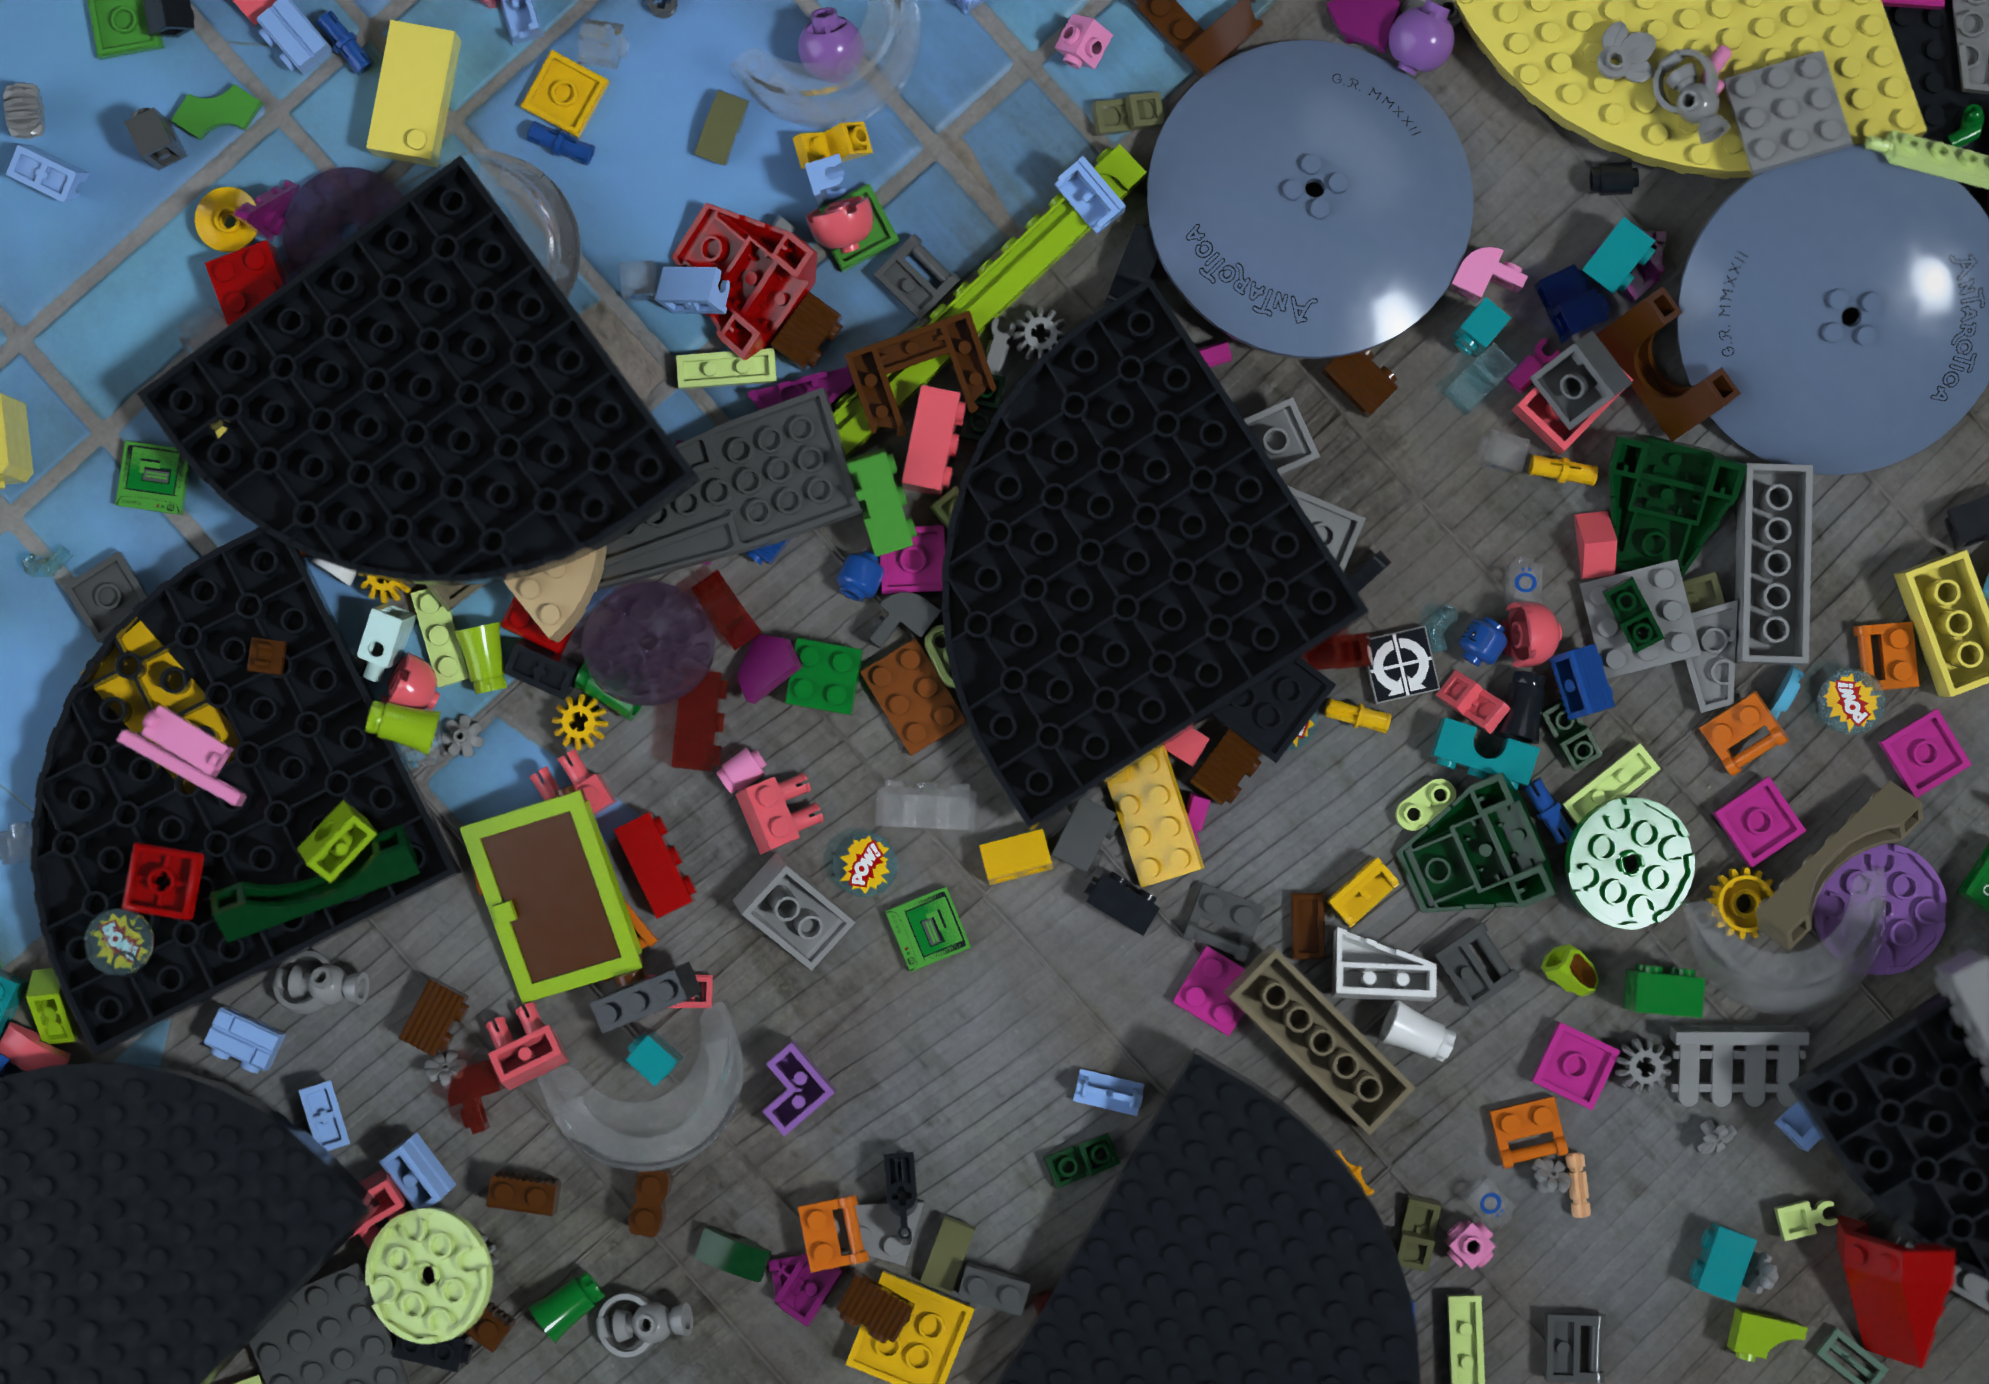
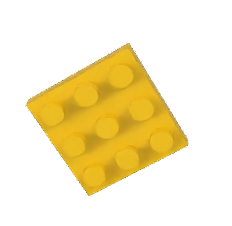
[845,1270,975,1384]

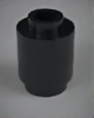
[1589,161,1639,196]

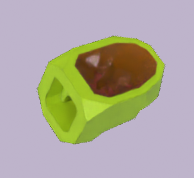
[1541,944,1599,997]

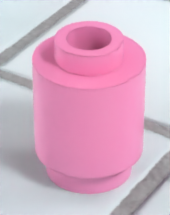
[716,747,767,794]

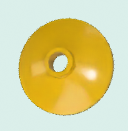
[194,187,257,252]

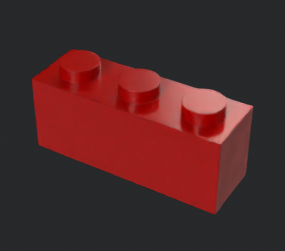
[613,812,697,919]

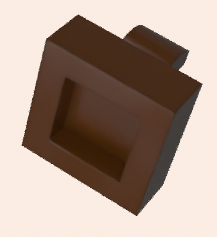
[247,638,287,675]

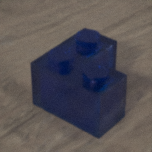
[1534,264,1610,344]

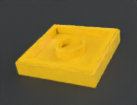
[520,49,610,139]

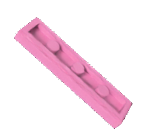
[117,730,247,806]

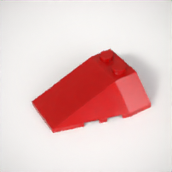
[671,203,817,360]
[1837,1215,1955,1369]

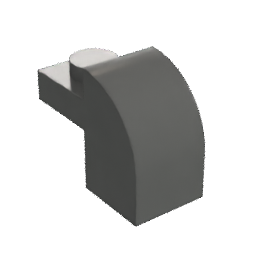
[869,592,942,649]

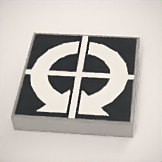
[1360,626,1441,705]

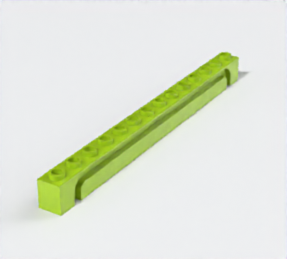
[833,144,1147,459]

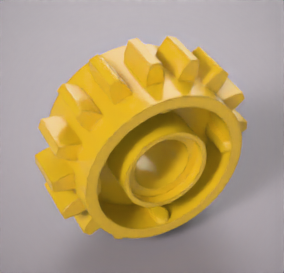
[1706,867,1776,940]

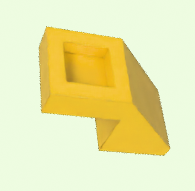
[792,121,873,169]

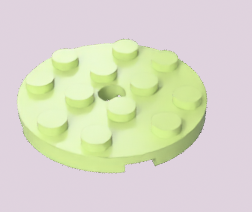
[365,1207,493,1344]

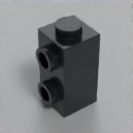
[143,0,195,38]
[1084,871,1160,936]
[393,1333,473,1372]

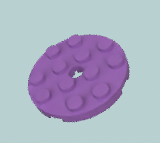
[1813,843,1947,975]

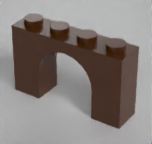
[1596,286,1741,442]

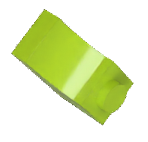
[26,968,78,1045]
[1727,1307,1808,1362]

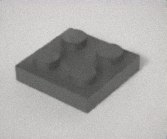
[63,551,148,643]

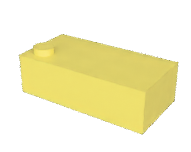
[366,20,461,168]
[1894,550,1989,697]

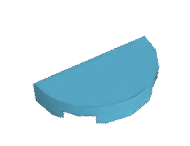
[1768,665,1804,720]

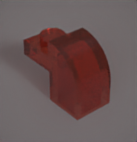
[691,569,761,650]
[1307,632,1373,670]
[448,1058,505,1135]

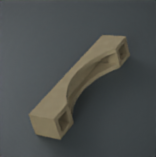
[1755,781,1923,951]

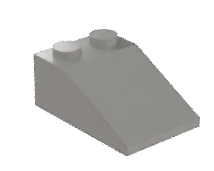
[1244,397,1320,477]
[733,852,856,971]

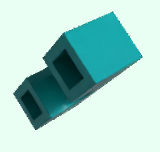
[1429,717,1540,790]

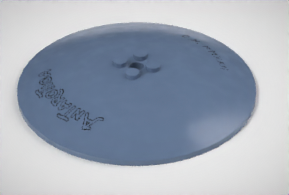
[1147,40,1473,359]
[1676,144,1989,475]

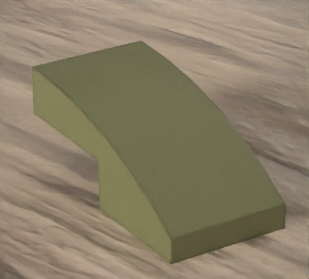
[694,89,750,166]
[1091,92,1165,136]
[1683,572,1726,613]
[1396,1195,1442,1272]
[920,1216,976,1294]

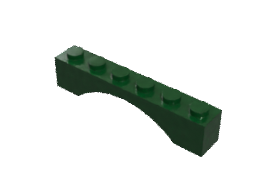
[210,824,420,942]

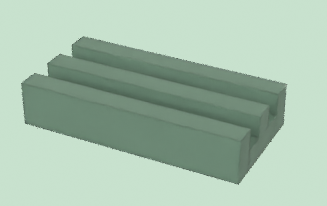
[1814,1326,1889,1384]

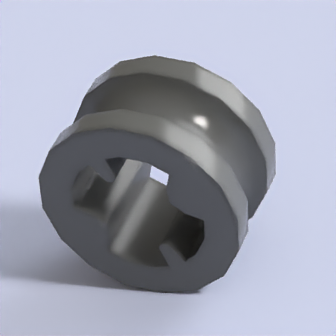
[647,0,678,19]

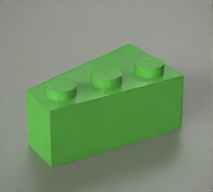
[846,448,917,557]

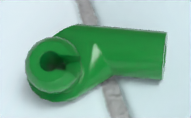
[1944,104,1984,148]

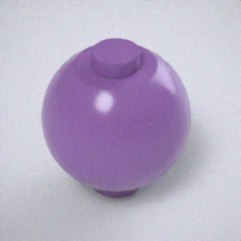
[1389,0,1455,75]
[798,7,864,84]

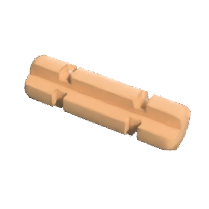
[1565,1152,1591,1218]

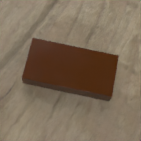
[1290,893,1325,959]

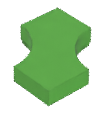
[171,84,263,140]

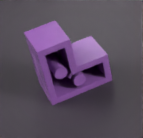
[763,1040,837,1136]

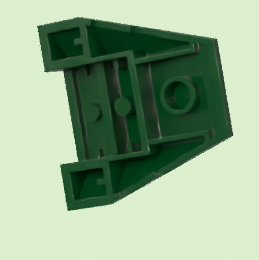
[1608,435,1747,577]
[1395,772,1557,913]

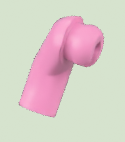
[1701,45,1732,95]

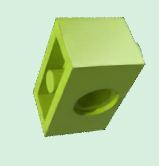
[297,800,377,883]

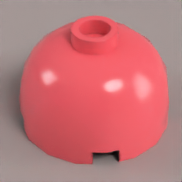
[806,196,874,254]
[1501,601,1562,668]
[380,652,440,710]

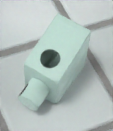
[357,603,417,682]

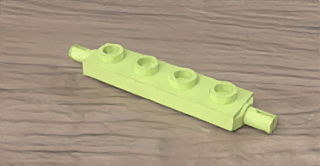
[1865,130,1989,190]

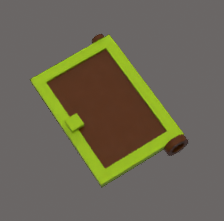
[459,784,648,1004]

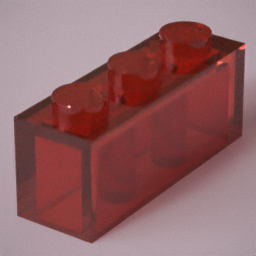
[671,669,729,772]

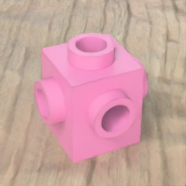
[1054,14,1113,69]
[1444,1218,1496,1270]

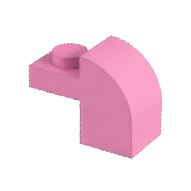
[1447,247,1528,303]

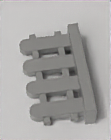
[1669,1024,1810,1107]

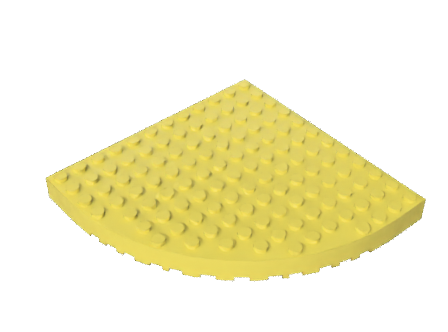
[1452,0,1927,179]

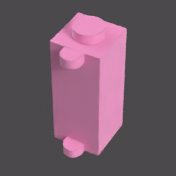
[141,705,234,777]

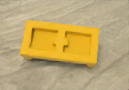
[979,829,1053,886]
[1326,857,1399,928]

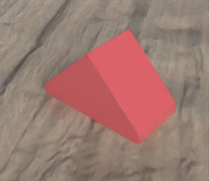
[1574,511,1617,580]

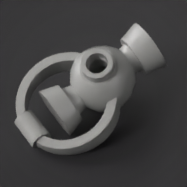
[1653,49,1731,144]
[272,951,369,1014]
[596,1292,693,1358]

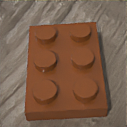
[860,638,967,756]

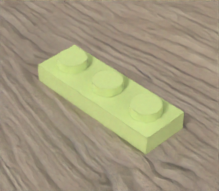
[676,348,777,390]
[410,588,470,688]
[1561,743,1660,825]
[1447,1294,1485,1384]

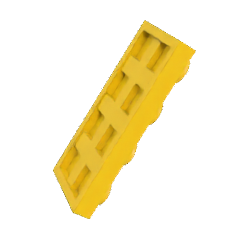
[1107,745,1205,888]

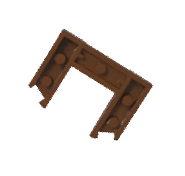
[1128,0,1263,78]
[844,310,997,437]

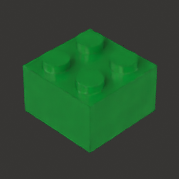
[785,638,864,716]
[1622,964,1705,1018]

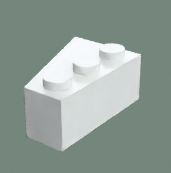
[1332,927,1437,1002]

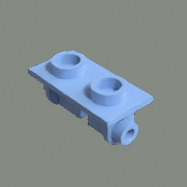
[1073,1068,1144,1116]

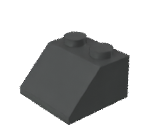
[1530,331,1632,430]

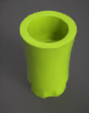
[454,622,507,694]
[365,700,441,756]

